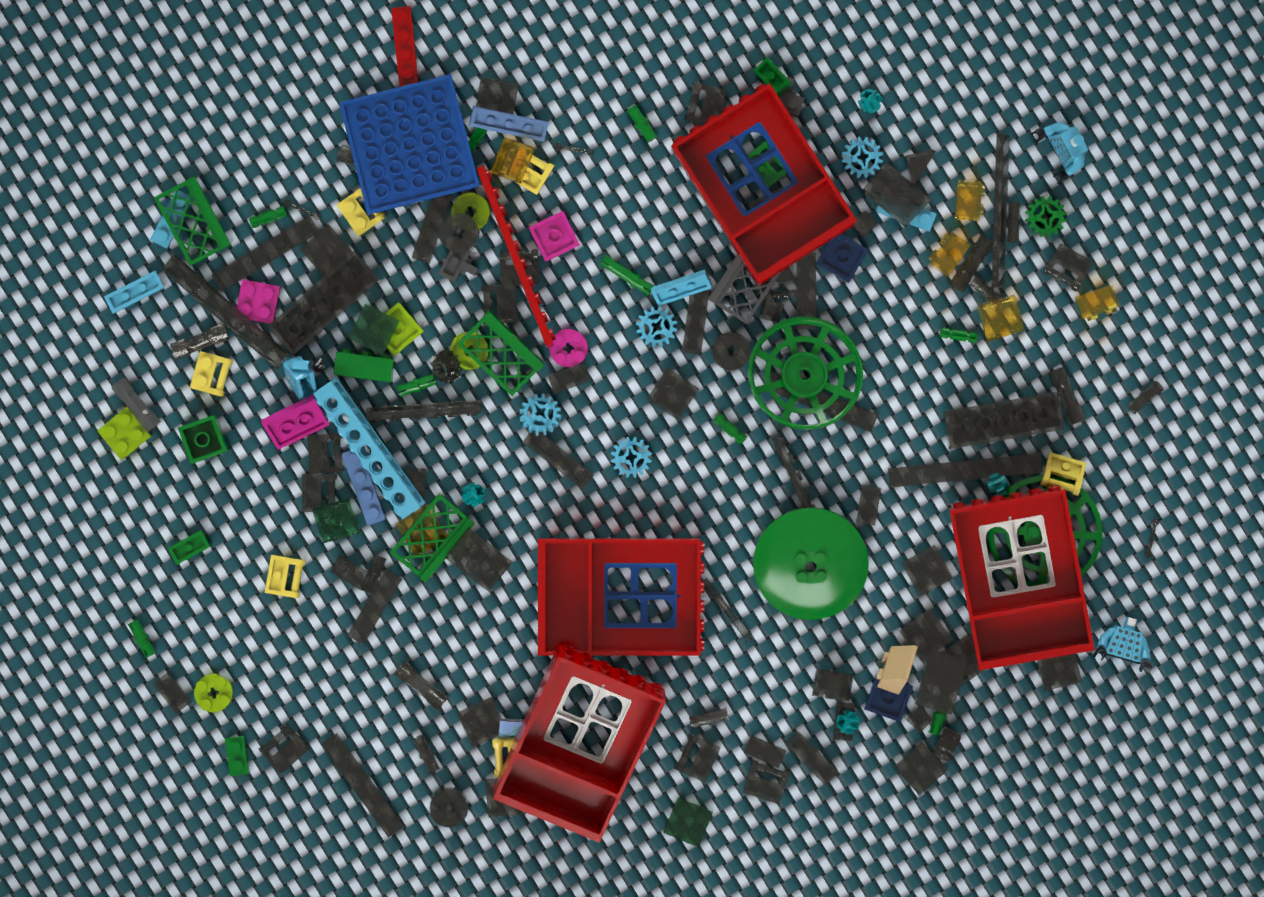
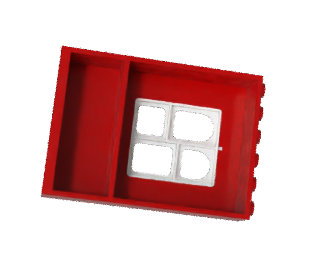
[949,485,1095,671]
[493,645,666,843]

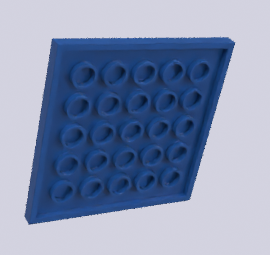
[339,74,480,215]

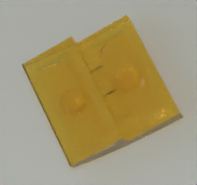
[490,137,535,184]
[977,295,1024,342]
[395,504,448,555]

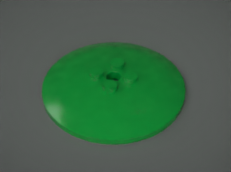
[753,507,869,620]

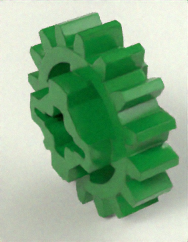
[1025,196,1067,238]

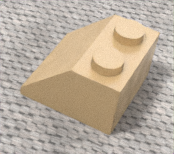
[876,645,918,695]

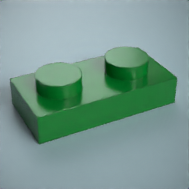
[753,57,792,97]
[167,530,211,565]
[225,735,250,777]

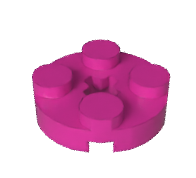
[549,329,588,367]

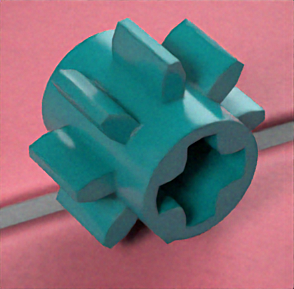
[858,89,883,113]
[986,473,1009,496]
[462,482,485,507]
[836,710,860,734]

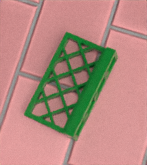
[154,176,231,266]
[457,310,544,396]
[389,493,475,583]

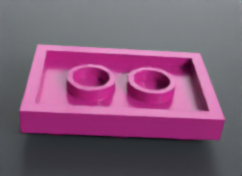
[261,395,329,450]

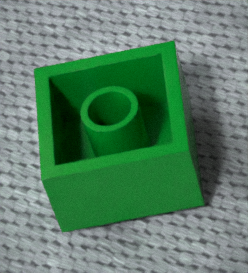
[178,415,230,464]

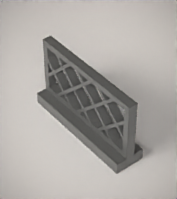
[708,254,782,325]

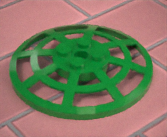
[748,316,863,430]
[987,475,1103,586]

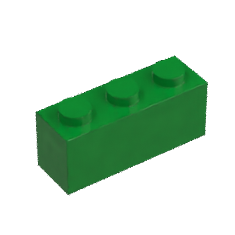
[333,349,395,382]

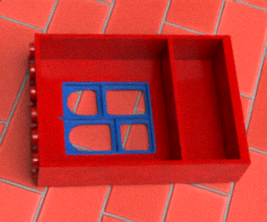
[671,83,857,286]
[538,538,704,656]

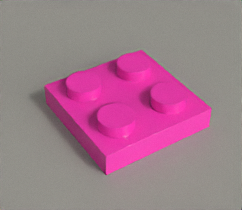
[529,211,580,262]
[235,279,280,324]

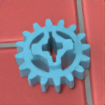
[842,137,883,178]
[636,306,677,348]
[520,394,561,436]
[611,437,652,478]

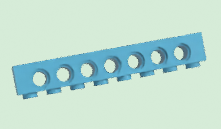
[313,377,425,519]

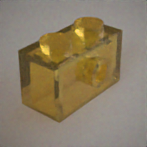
[955,179,985,221]
[928,232,971,277]
[1075,284,1120,321]

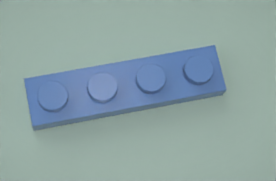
[469,106,548,142]
[342,450,386,526]

